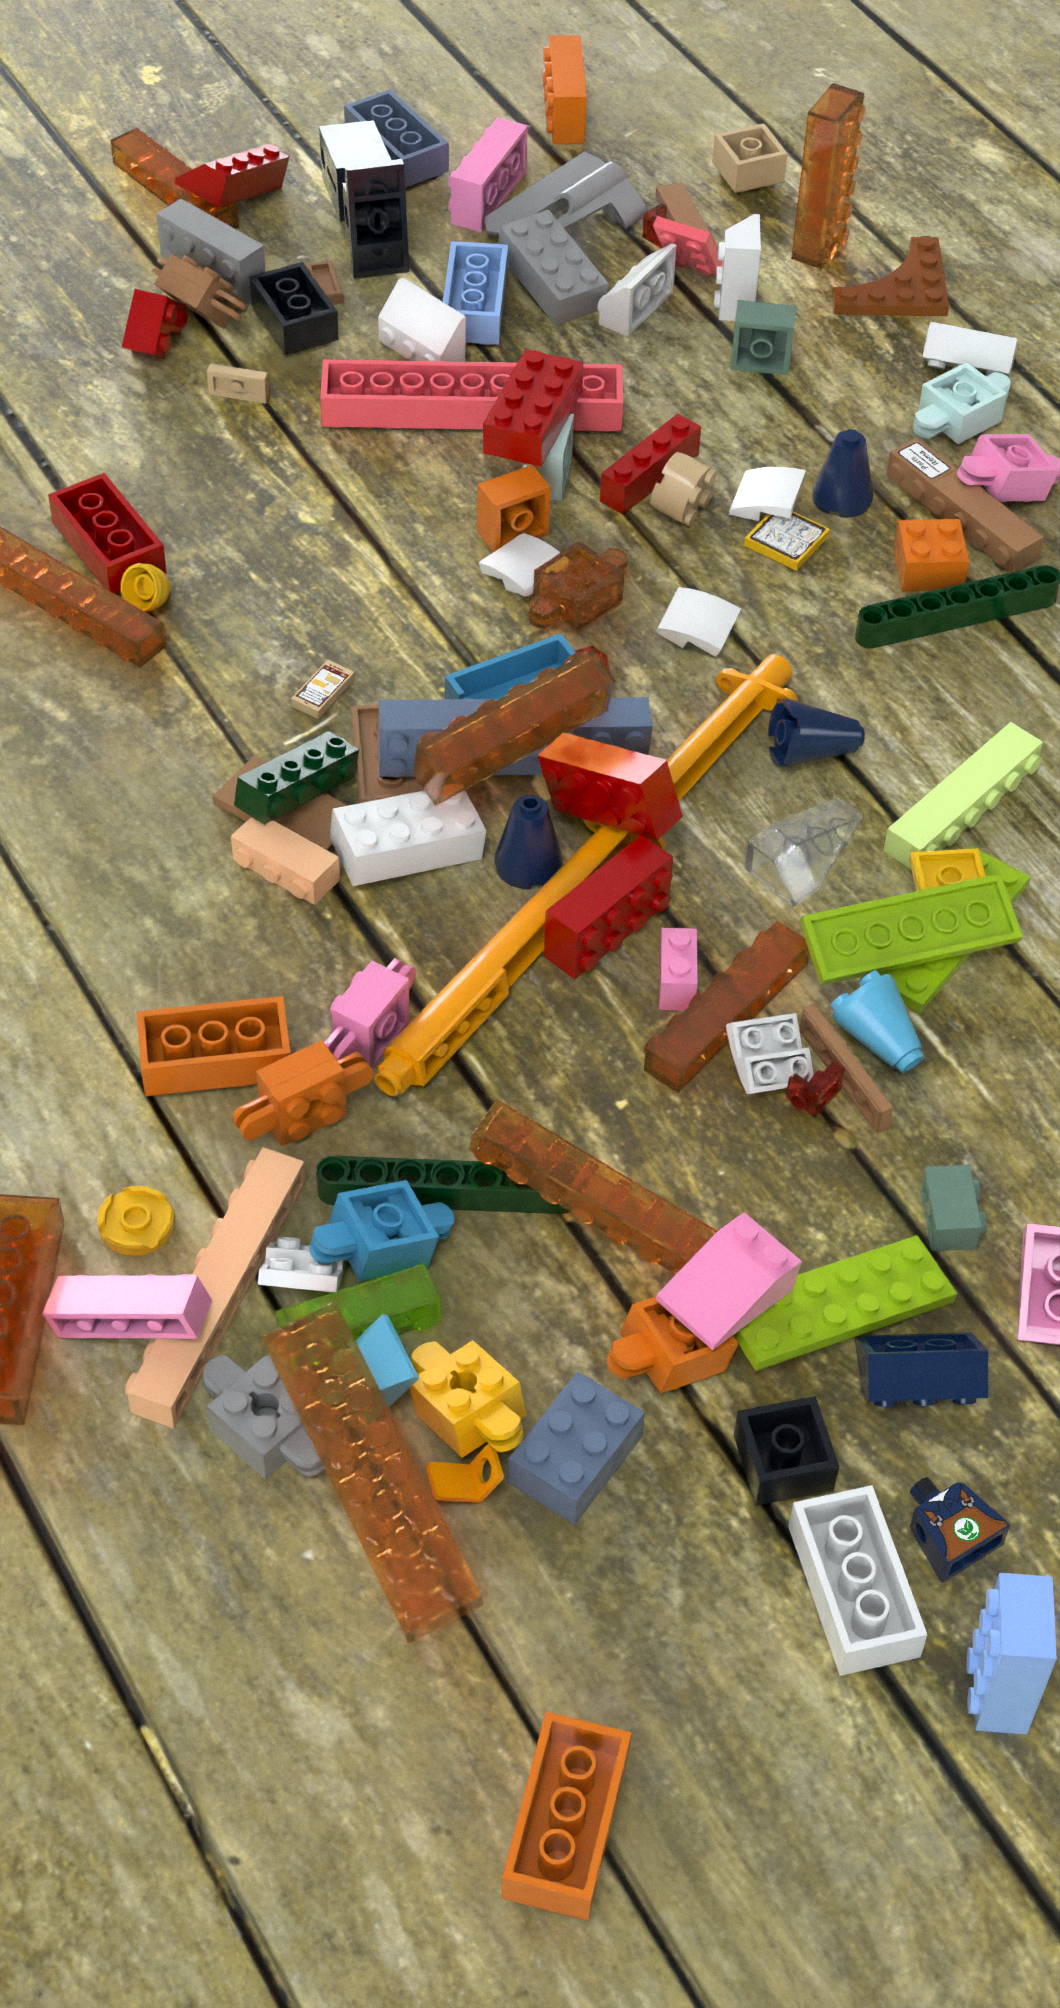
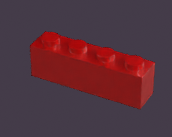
[600,413,701,515]

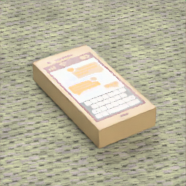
[291,660,355,719]

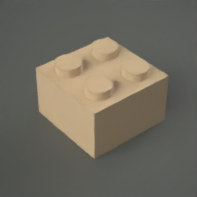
[712,123,788,193]

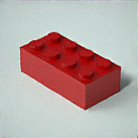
[483,349,583,467]
[48,473,167,596]
[537,732,683,840]
[544,834,673,979]

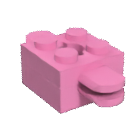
[957,434,1060,503]
[325,958,416,1069]

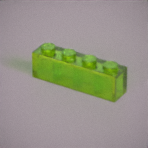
[275,1263,441,1370]

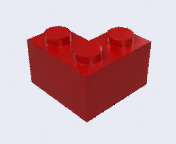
[122,289,188,359]

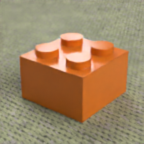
[477,465,551,552]
[893,519,969,591]

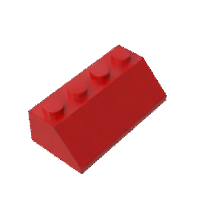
[174,144,290,208]

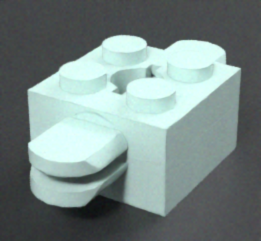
[913,362,1011,444]

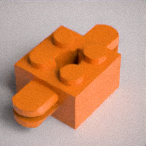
[232,1040,374,1146]
[607,1297,739,1394]

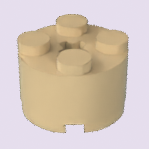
[650,452,718,527]

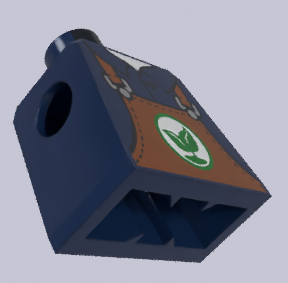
[910,1477,1010,1583]

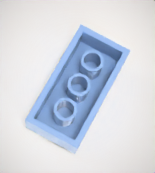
[443,241,508,345]
[966,1573,1057,1735]

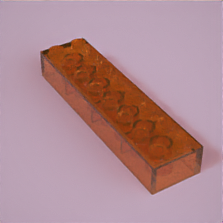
[261,1301,483,1644]

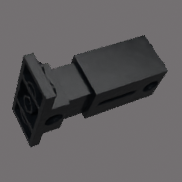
[319,120,409,278]

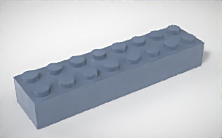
[377,697,653,777]

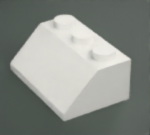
[713,214,761,321]
[597,243,677,337]
[378,277,466,362]
[922,322,1018,378]

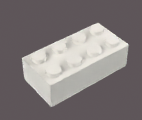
[330,783,486,886]
[788,1485,927,1676]

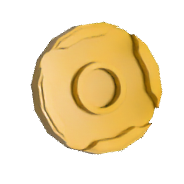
[97,1186,175,1256]

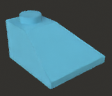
[320,1314,419,1428]

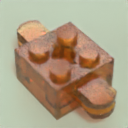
[528,541,628,631]

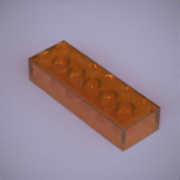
[791,83,866,269]
[413,648,616,806]
[0,1194,65,1425]

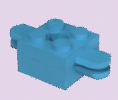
[309,1180,455,1282]

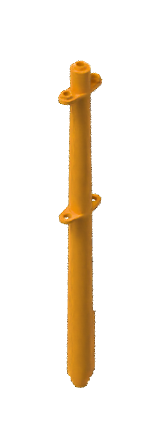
[374,654,798,1096]

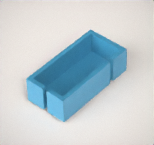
[445,633,593,699]

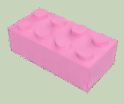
[448,117,528,233]

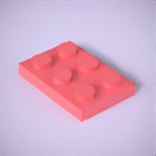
[653,216,722,276]

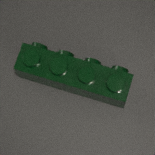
[234,731,359,825]

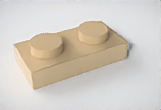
[207,364,269,404]

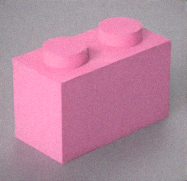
[659,927,698,1011]

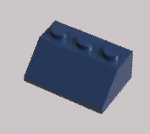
[855,1332,988,1407]

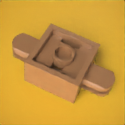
[151,254,248,329]

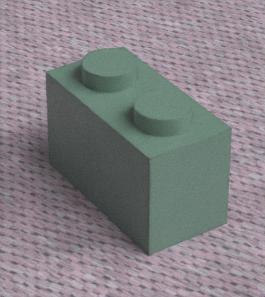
[920,1165,986,1251]

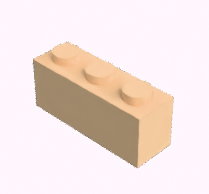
[231,817,340,905]

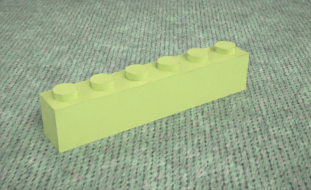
[883,722,1043,869]

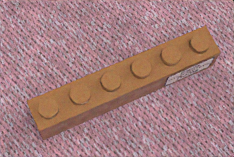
[886,438,1044,573]

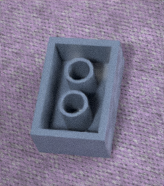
[508,1371,645,1525]

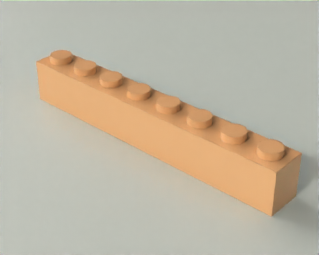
[125,1147,306,1428]

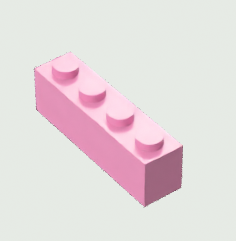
[42,1274,212,1339]

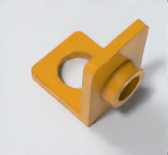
[426,1444,504,1503]

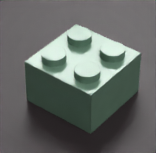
[730,300,796,375]

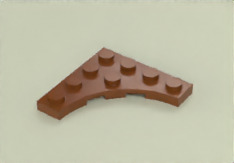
[832,236,949,316]

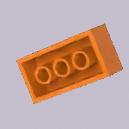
[543,35,587,144]
[136,996,291,1096]
[501,1711,632,1921]

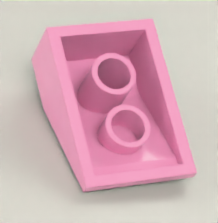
[655,1212,802,1350]
[1017,1224,1060,1345]

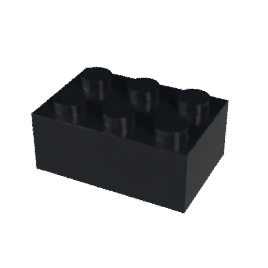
[249,262,339,355]

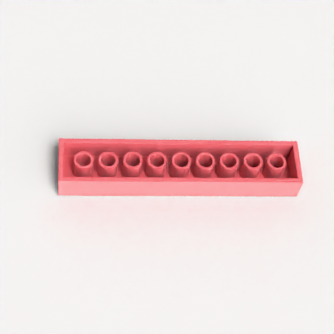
[320,359,623,432]

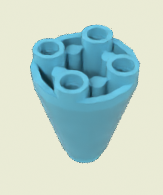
[830,970,925,1074]

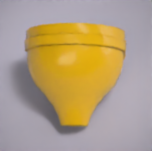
[121,563,172,613]

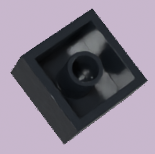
[733,1396,839,1506]

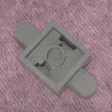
[203,1355,329,1480]

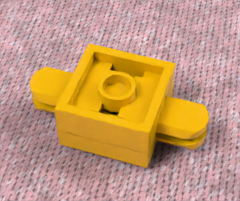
[410,1340,527,1458]

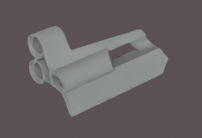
[485,151,648,236]

